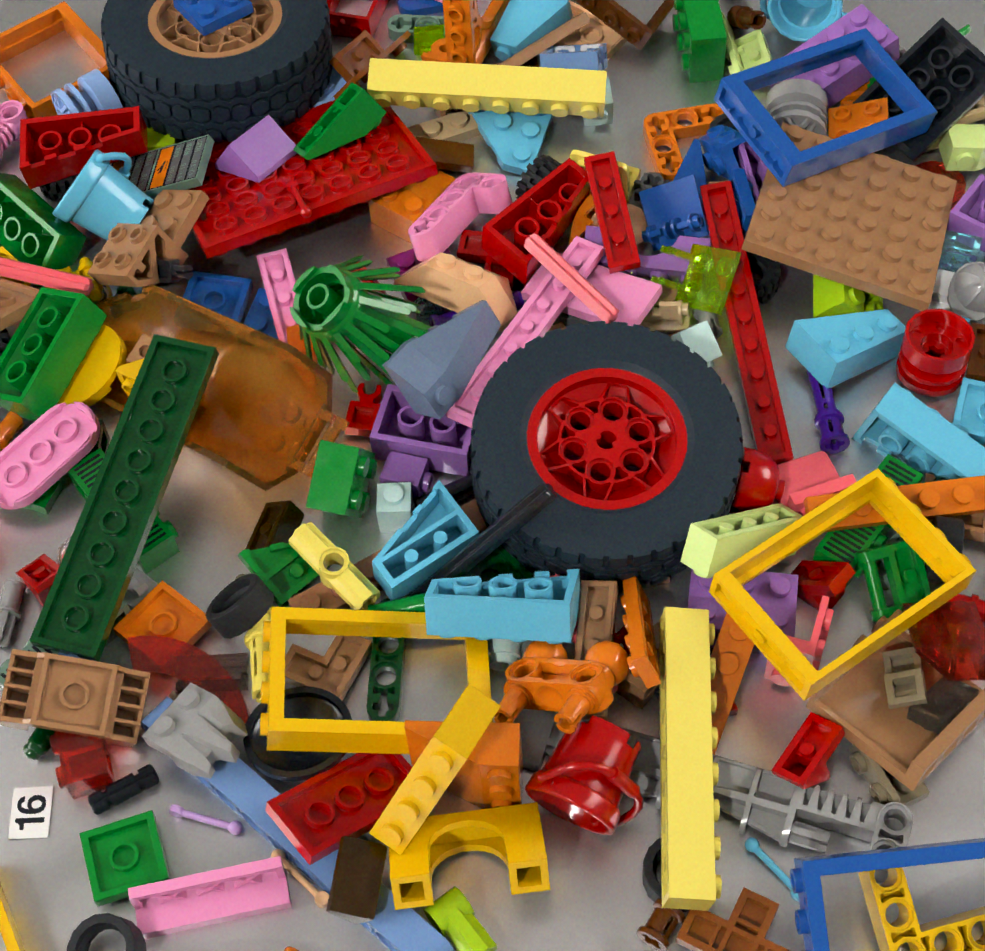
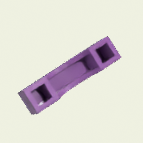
[584,225,711,287]

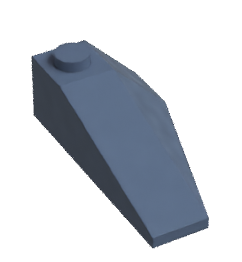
[383,300,501,419]

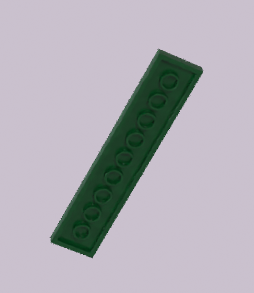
[29,334,219,662]

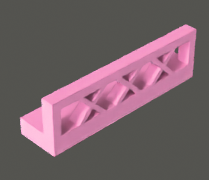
[128,856,292,939]

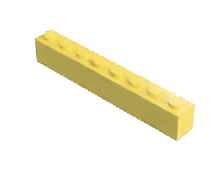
[367,58,607,119]
[659,606,722,911]

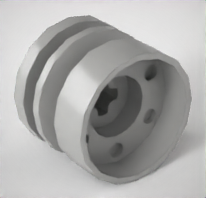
[765,78,828,136]

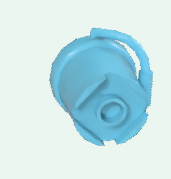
[760,0,847,42]
[52,149,154,241]

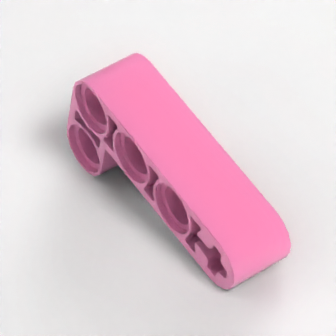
[408,172,513,262]

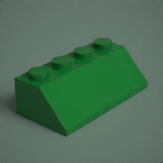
[0,173,87,287]
[0,287,107,421]

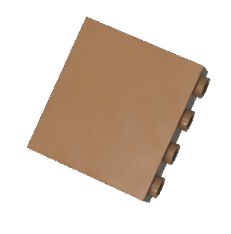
[806,609,985,791]

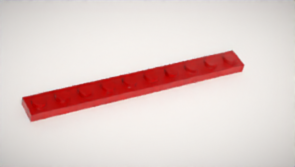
[700,181,794,465]

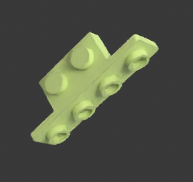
[721,12,772,74]

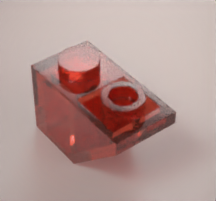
[50,731,115,800]

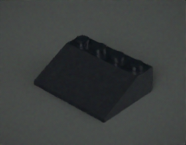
[853,17,985,162]

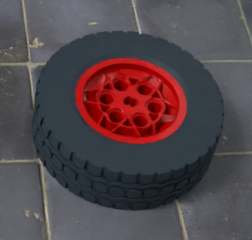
[471,321,743,593]

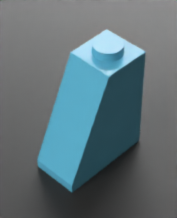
[490,0,573,61]

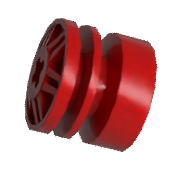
[895,309,975,397]

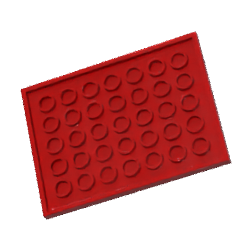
[187,89,438,259]

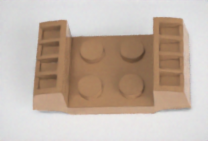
[0,649,151,747]

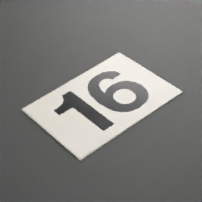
[8,786,54,840]

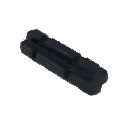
[87,764,159,815]

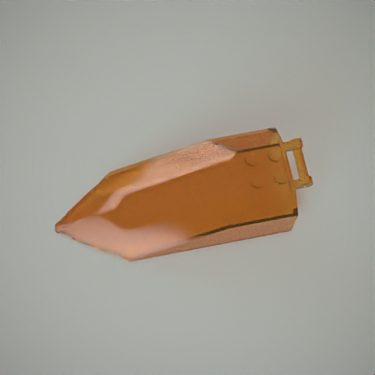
[94,284,349,491]

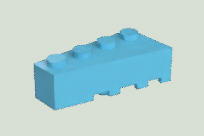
[851,383,985,481]
[424,569,580,644]

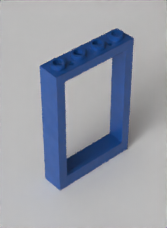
[714,28,938,187]
[790,838,985,951]

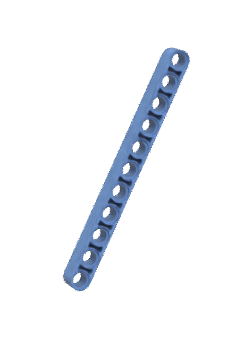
[141,697,455,951]

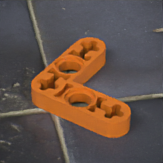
[643,103,724,182]

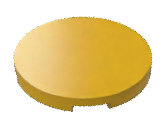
[57,325,127,407]

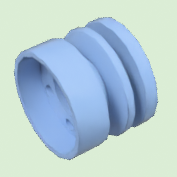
[51,69,123,115]

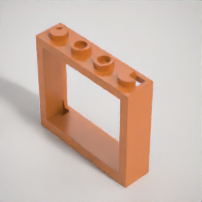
[0,1,111,118]

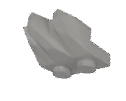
[142,683,248,778]

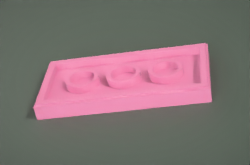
[521,252,663,327]

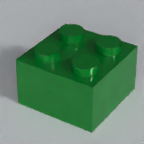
[306,440,378,518]

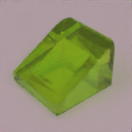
[414,23,444,55]

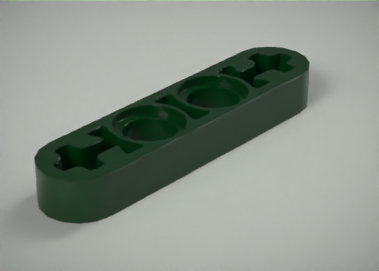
[366,598,406,721]

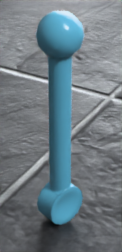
[745,837,799,901]

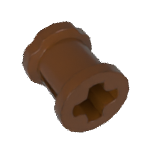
[636,898,685,951]

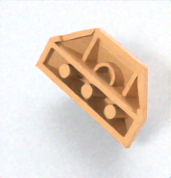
[394,252,518,332]

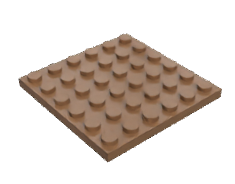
[741,122,957,311]

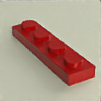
[584,151,641,274]

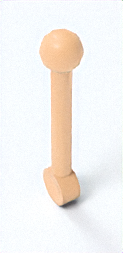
[271,849,329,908]

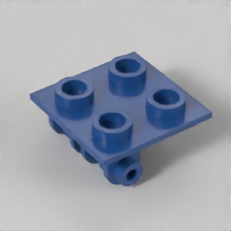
[639,175,709,251]

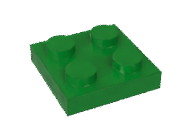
[79,810,171,907]

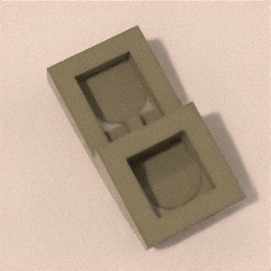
[882,646,927,709]

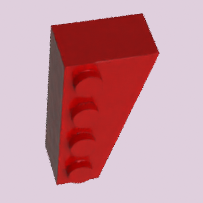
[19,106,148,189]
[481,158,590,286]

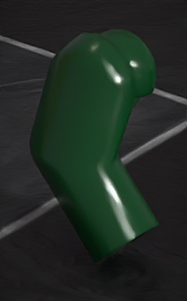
[23,727,57,760]

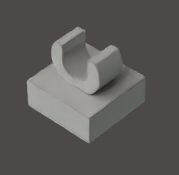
[123,568,158,610]

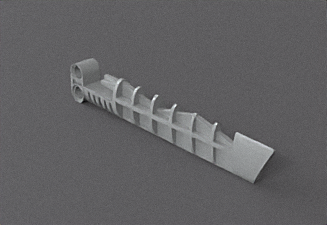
[514,709,913,882]

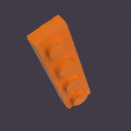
[620,576,661,689]
[711,613,754,755]

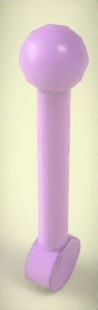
[169,805,243,835]

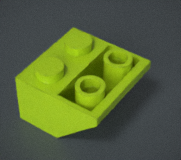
[813,274,884,318]

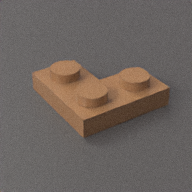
[285,636,372,701]

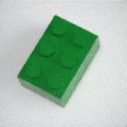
[672,0,727,83]

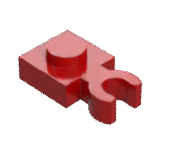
[344,383,383,437]

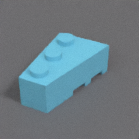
[785,309,906,389]
[372,480,479,600]

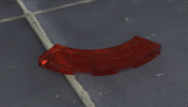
[128,636,250,724]

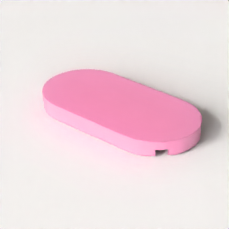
[0,402,100,510]

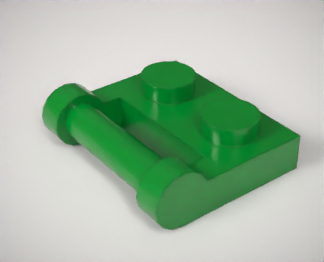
[855,540,931,622]

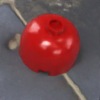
[729,447,785,514]

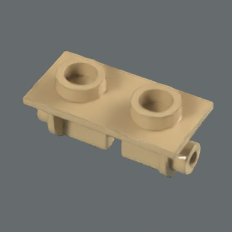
[640,300,691,332]

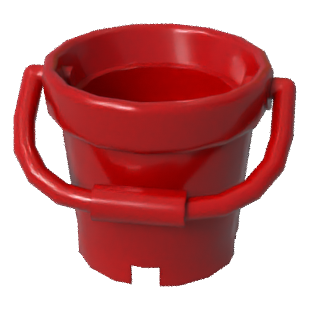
[525,715,643,835]

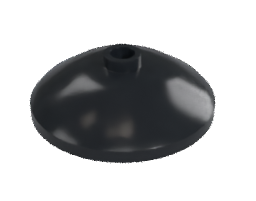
[243,687,352,782]

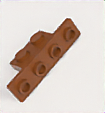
[329,30,412,99]

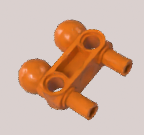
[494,640,630,734]

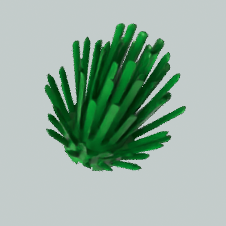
[290,255,432,393]

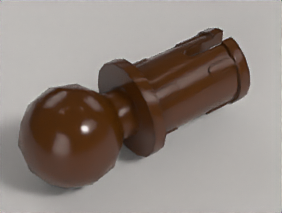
[726,5,766,29]

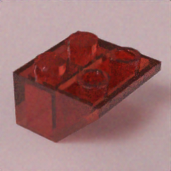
[902,600,985,681]

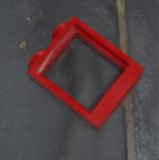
[326,0,389,38]

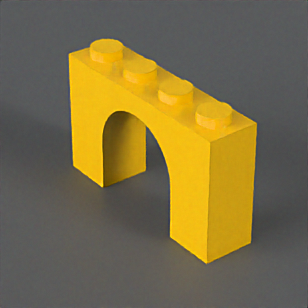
[369,684,501,855]
[389,802,550,910]

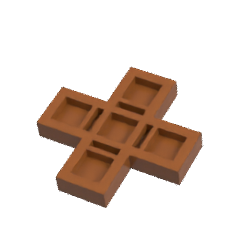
[676,887,790,951]

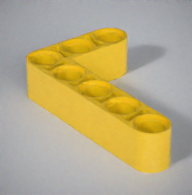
[859,867,985,951]

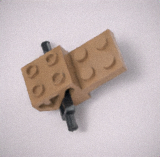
[87,190,210,288]

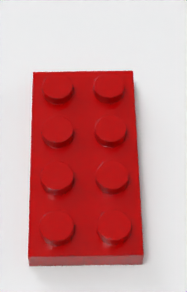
[265,753,412,865]

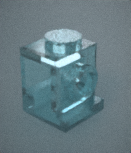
[938,230,985,272]

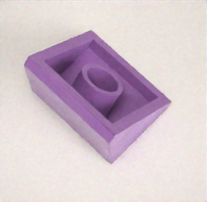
[215,115,296,183]

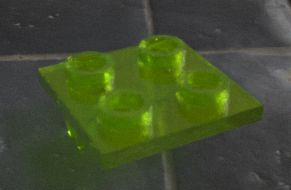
[650,244,741,315]

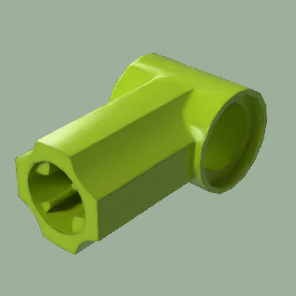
[424,886,497,951]

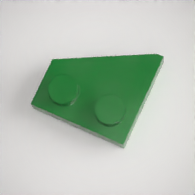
[238,542,332,607]

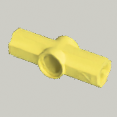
[289,522,381,610]

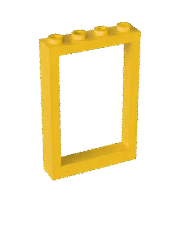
[709,468,977,701]
[260,607,493,754]

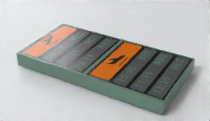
[111,134,215,199]

